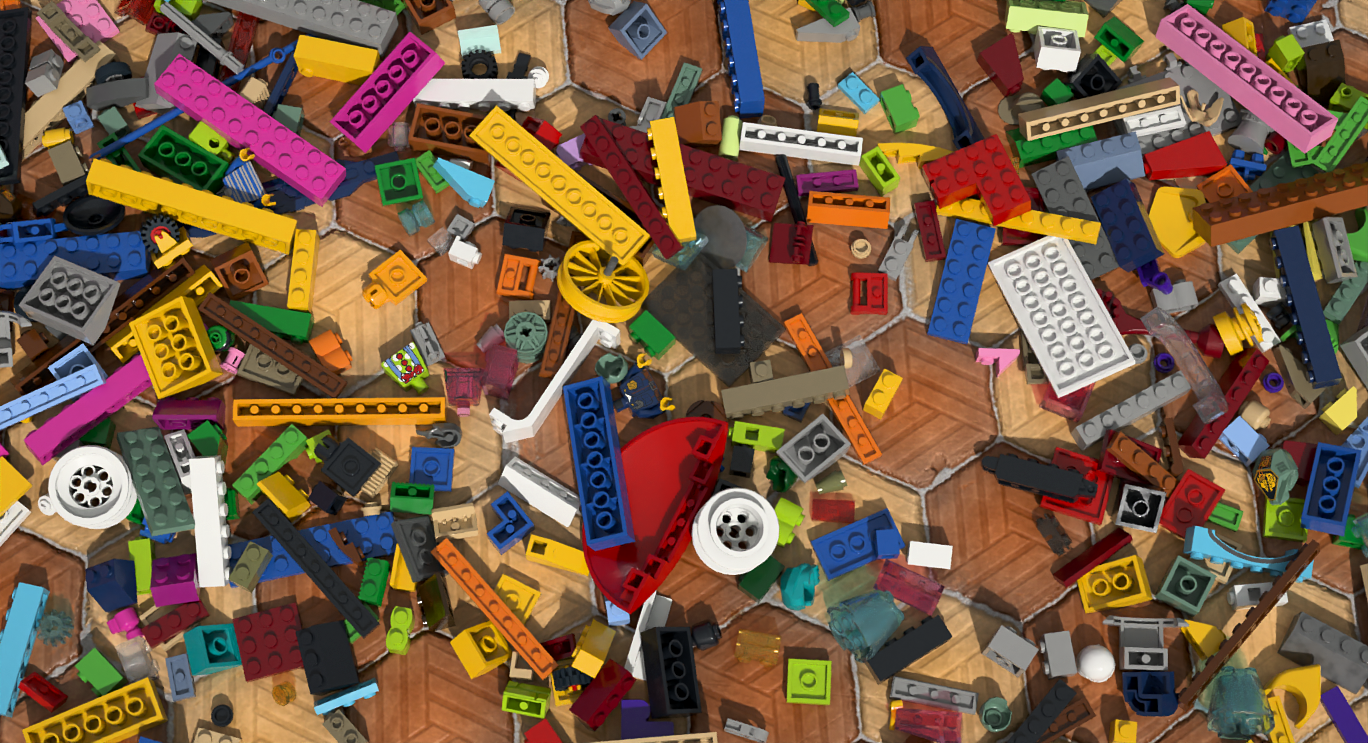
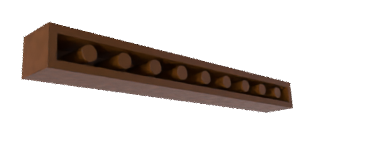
[10,255,195,396]

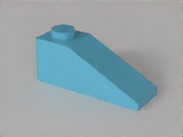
[433,157,495,208]

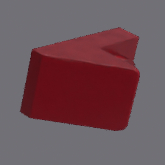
[540,633,576,662]

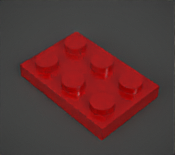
[1159,469,1226,540]

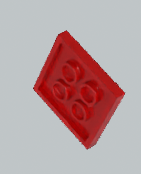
[1039,447,1114,525]

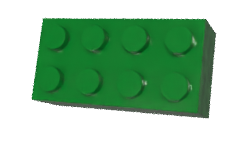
[138,125,229,195]

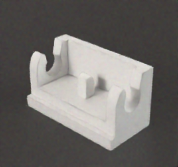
[906,541,953,569]

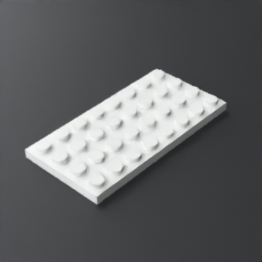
[988,236,1135,398]

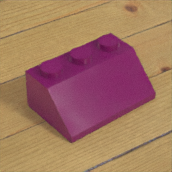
[152,397,226,430]

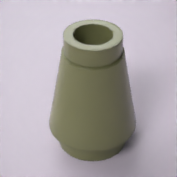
[815,470,848,495]

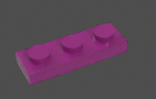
[796,169,859,196]

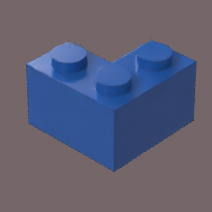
[487,491,535,555]

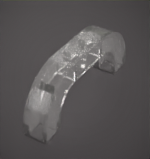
[1140,307,1228,424]

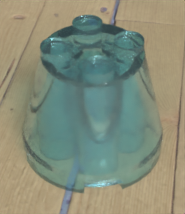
[827,589,905,663]
[1207,666,1275,740]

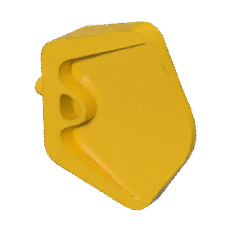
[1148,187,1206,258]

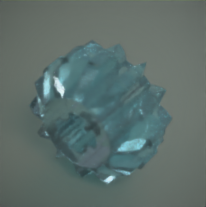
[35,609,74,647]

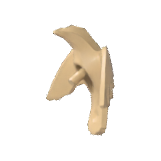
[1180,90,1224,127]

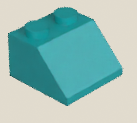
[183,623,242,676]

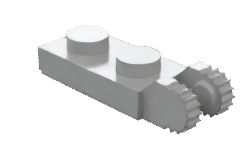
[877,224,919,281]

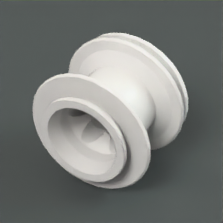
[48,445,137,529]
[692,488,779,575]

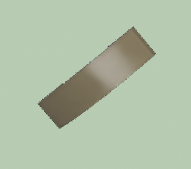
[37,1,101,62]
[1020,328,1049,384]

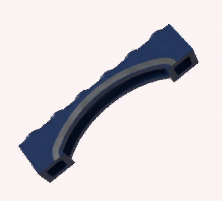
[906,46,985,150]

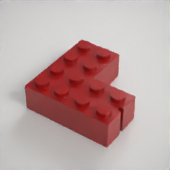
[922,134,1031,226]

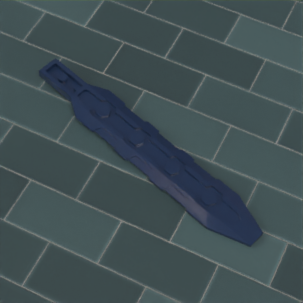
[175,151,399,238]

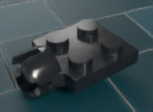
[314,435,382,497]

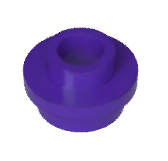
[1153,353,1175,373]
[1262,372,1284,393]

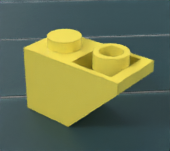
[1319,386,1357,436]

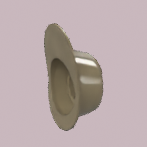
[998,92,1045,125]

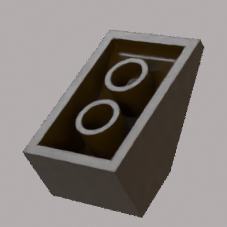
[1296,40,1346,107]
[416,572,456,632]

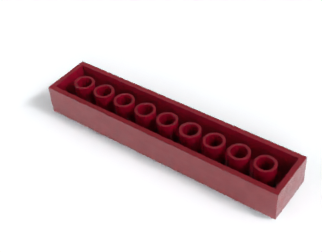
[580,116,785,222]

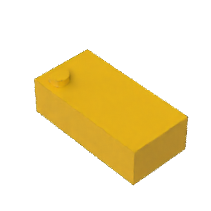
[294,35,381,86]

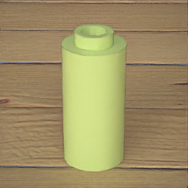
[718,115,743,162]

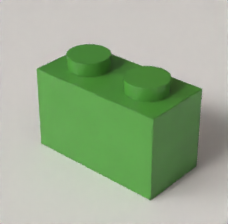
[879,84,920,134]
[75,647,128,697]

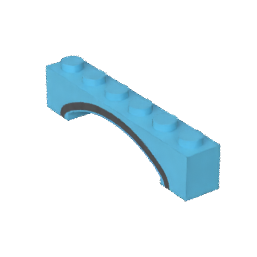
[1183,526,1314,583]

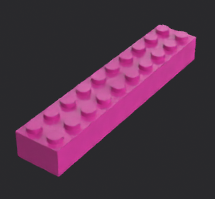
[154,54,346,207]

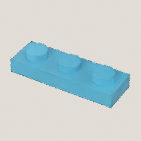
[314,678,379,715]

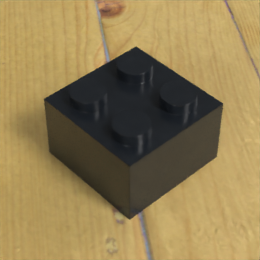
[1110,479,1167,533]

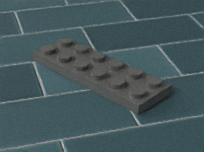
[1032,156,1119,280]

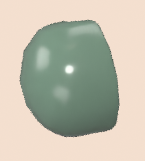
[595,353,628,384]
[979,697,1012,733]

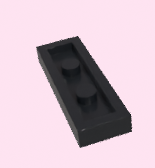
[32,174,88,218]

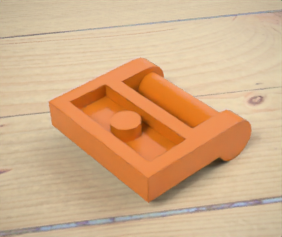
[496,254,541,300]

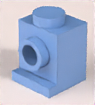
[62,101,94,134]

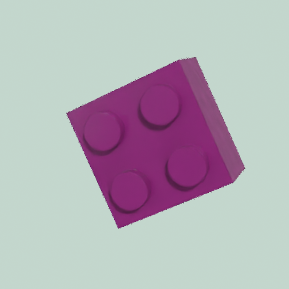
[150,553,200,607]

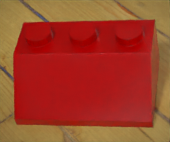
[495,116,562,182]

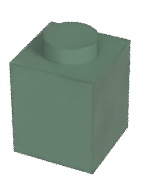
[97,106,131,139]

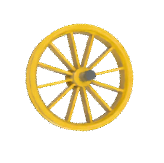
[557,240,649,323]

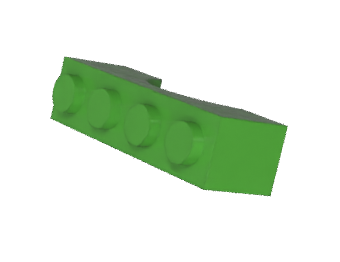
[232,424,308,505]

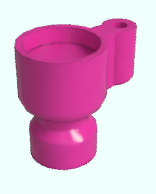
[106,607,144,643]

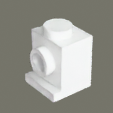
[448,236,482,269]

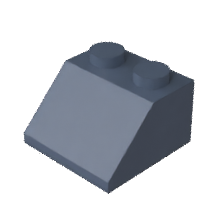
[608,1,667,60]

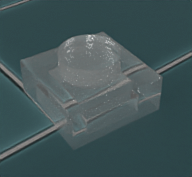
[427,227,455,256]

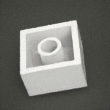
[1033,26,1081,72]

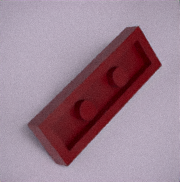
[913,200,946,262]
[141,598,210,649]

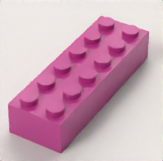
[330,32,445,153]

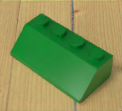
[1005,125,1098,169]

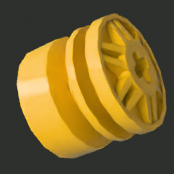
[1212,302,1264,356]

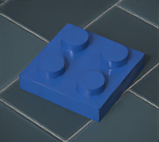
[409,447,455,492]

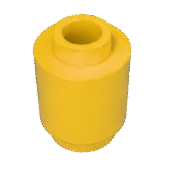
[42,127,74,149]

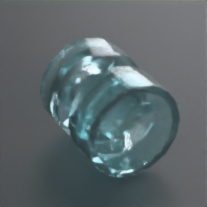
[397,200,435,236]

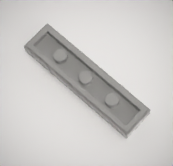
[889,676,979,715]

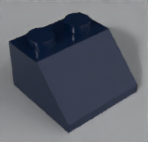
[85,559,138,613]

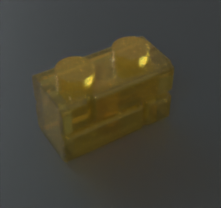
[734,629,782,667]

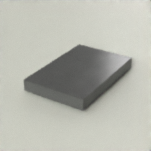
[391,515,449,583]

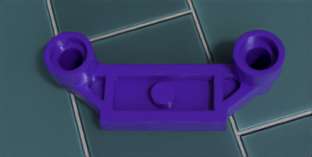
[1137,258,1173,294]

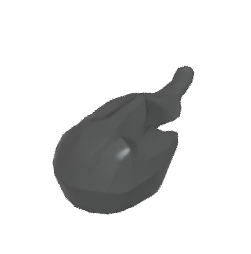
[416,423,462,448]

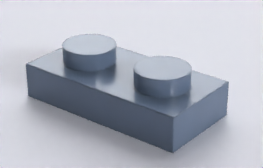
[165,653,196,702]

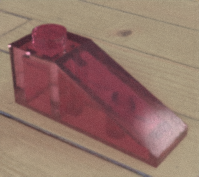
[895,708,963,743]

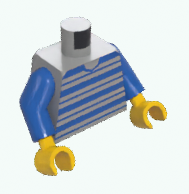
[216,147,276,209]

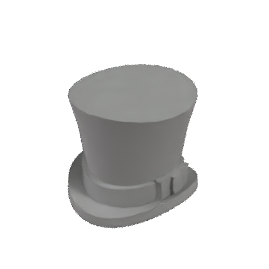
[1228,109,1275,155]

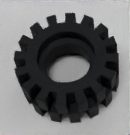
[461,50,498,79]

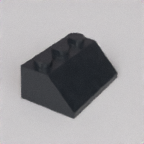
[296,620,360,696]

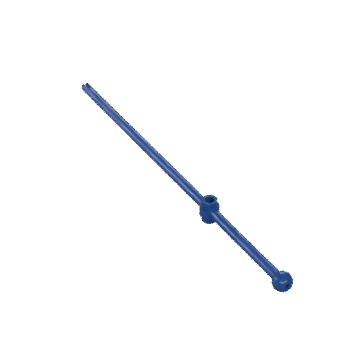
[89,1,363,162]

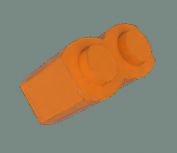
[309,329,353,375]

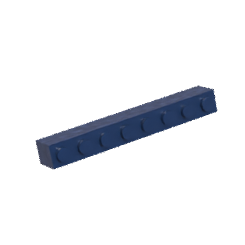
[1269,225,1342,389]

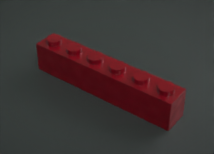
[1178,348,1270,459]

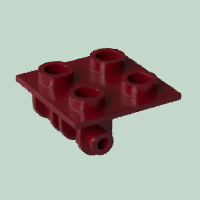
[769,221,814,265]

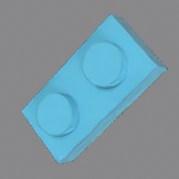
[838,72,880,114]

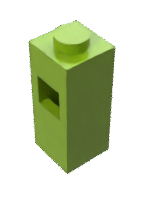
[728,421,785,454]
[128,536,156,595]

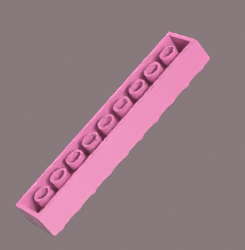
[1156,4,1338,154]

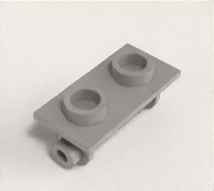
[410,322,446,366]

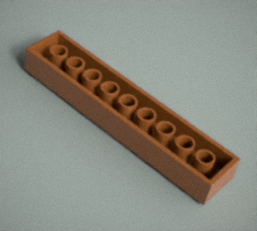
[1193,162,1368,247]

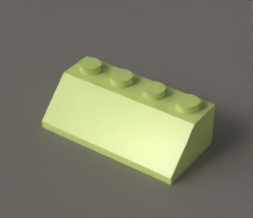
[1005,0,1089,38]

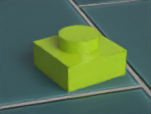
[1093,45,1117,66]

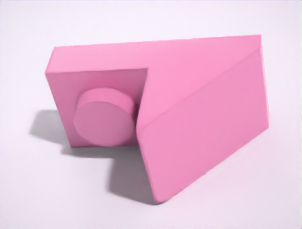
[975,348,1020,378]

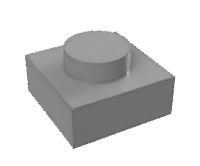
[447,214,475,243]

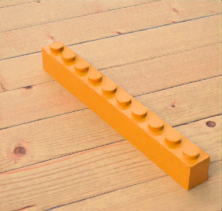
[233,397,447,427]

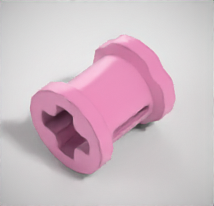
[220,347,245,374]

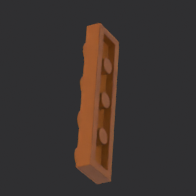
[1106,431,1179,499]

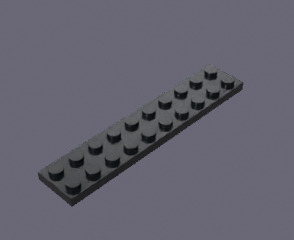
[0,7,32,185]

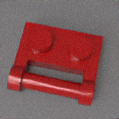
[850,272,888,315]

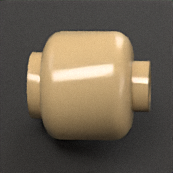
[1238,400,1271,431]

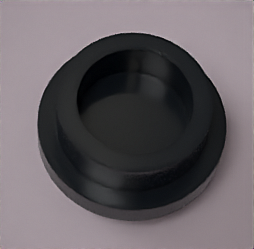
[211,705,234,727]

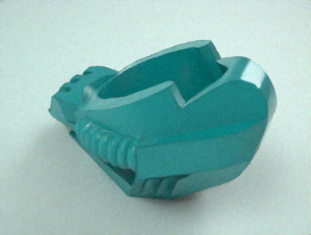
[780,563,820,611]

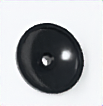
[63,195,126,236]

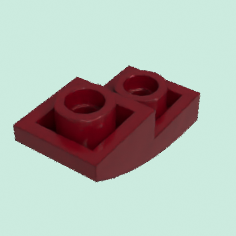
[145,12,187,36]

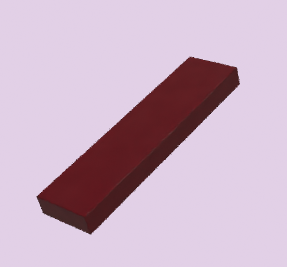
[1052,527,1133,587]

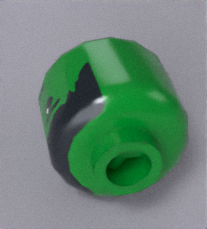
[206,325,235,352]

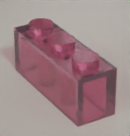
[873,559,945,616]

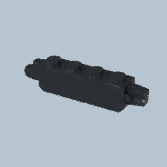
[981,453,1098,503]

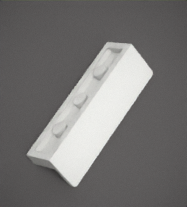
[498,457,581,527]
[624,591,672,681]

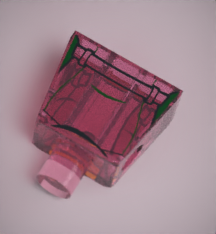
[443,368,485,417]

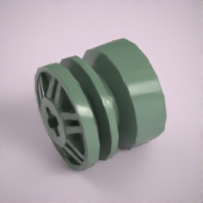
[504,312,548,364]

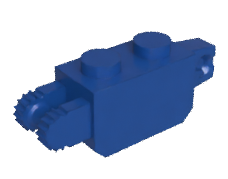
[0,218,68,243]

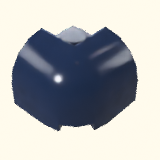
[1122,671,1179,717]

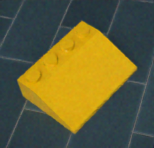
[129,296,223,399]

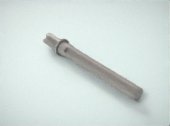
[160,2,244,75]

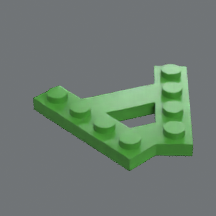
[1287,85,1368,173]

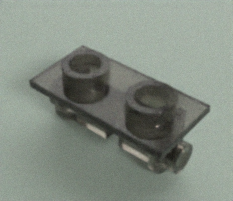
[1035,513,1073,557]

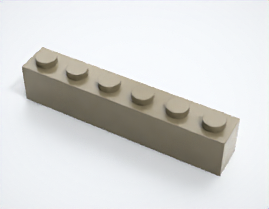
[721,365,850,420]

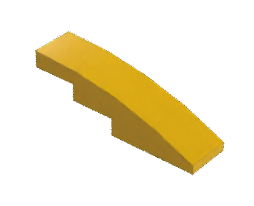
[877,143,953,169]

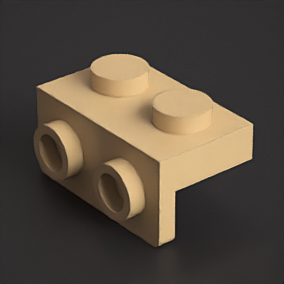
[431,503,478,542]

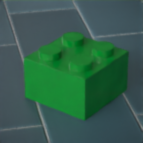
[374,158,423,207]

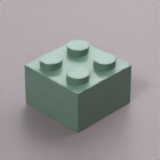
[1154,555,1217,617]

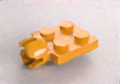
[362,250,427,309]

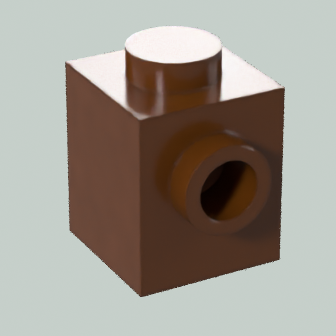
[17,328,50,362]

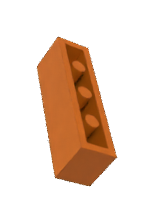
[807,191,890,229]

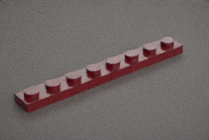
[580,115,684,260]

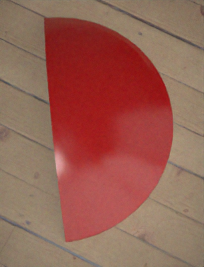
[582,417,729,614]

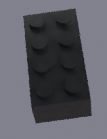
[640,627,702,719]

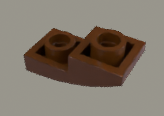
[328,527,365,567]

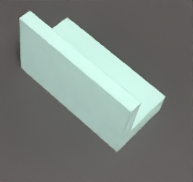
[458,25,501,59]

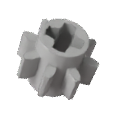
[538,255,560,282]

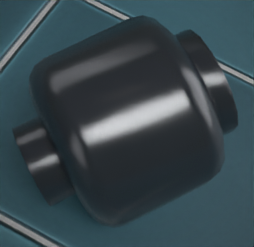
[691,619,722,651]

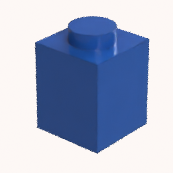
[874,526,900,560]

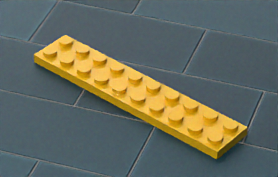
[469,105,650,267]

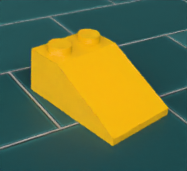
[1077,555,1153,614]

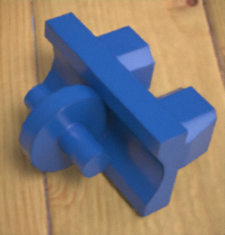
[1226,149,1267,182]

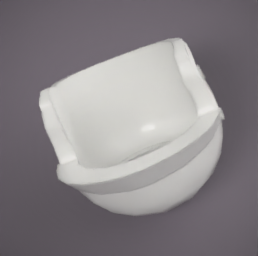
[1075,644,1115,683]

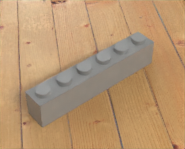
[1071,370,1192,451]

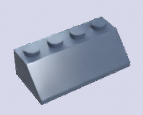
[1055,131,1145,191]

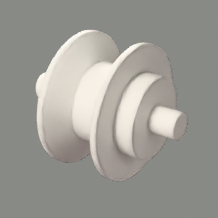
[528,66,549,88]
[38,492,57,516]

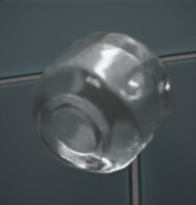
[387,122,411,152]

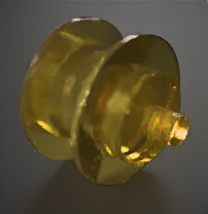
[272,681,296,706]

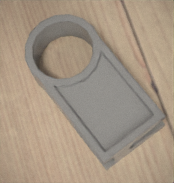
[724,718,769,743]

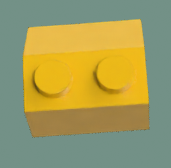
[257,472,311,523]
[450,621,512,679]

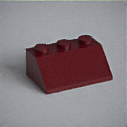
[569,658,636,732]

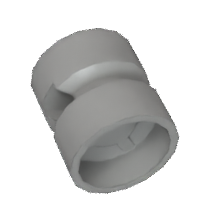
[478,0,515,25]

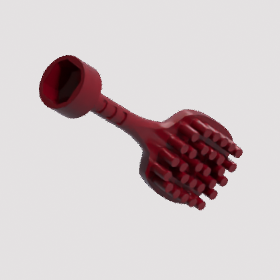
[1096,288,1224,359]

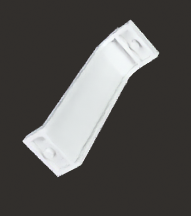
[489,320,621,443]

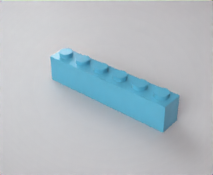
[0,582,50,718]

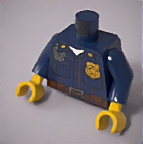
[613,353,675,419]

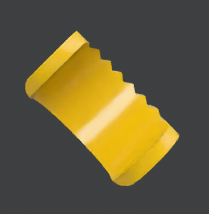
[1258,664,1321,729]

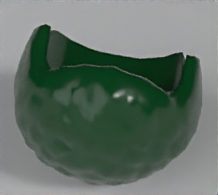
[766,456,798,493]

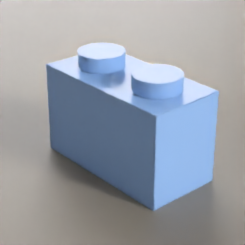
[1218,416,1270,467]

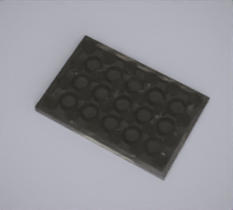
[641,249,786,388]

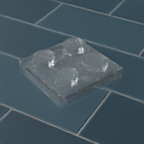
[825,335,880,387]

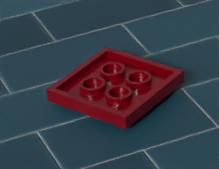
[232,602,304,683]

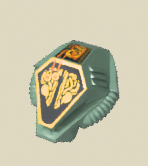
[1252,448,1298,505]

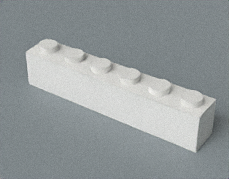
[413,79,536,111]
[739,122,863,166]
[189,455,233,587]

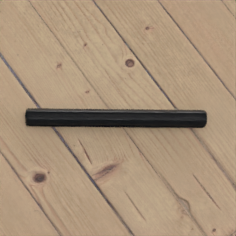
[776,154,818,267]

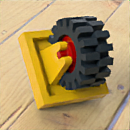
[140,213,193,269]
[551,659,594,707]

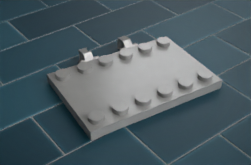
[1112,52,1242,158]

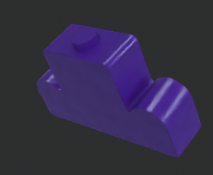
[621,700,674,740]

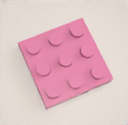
[36,0,120,65]

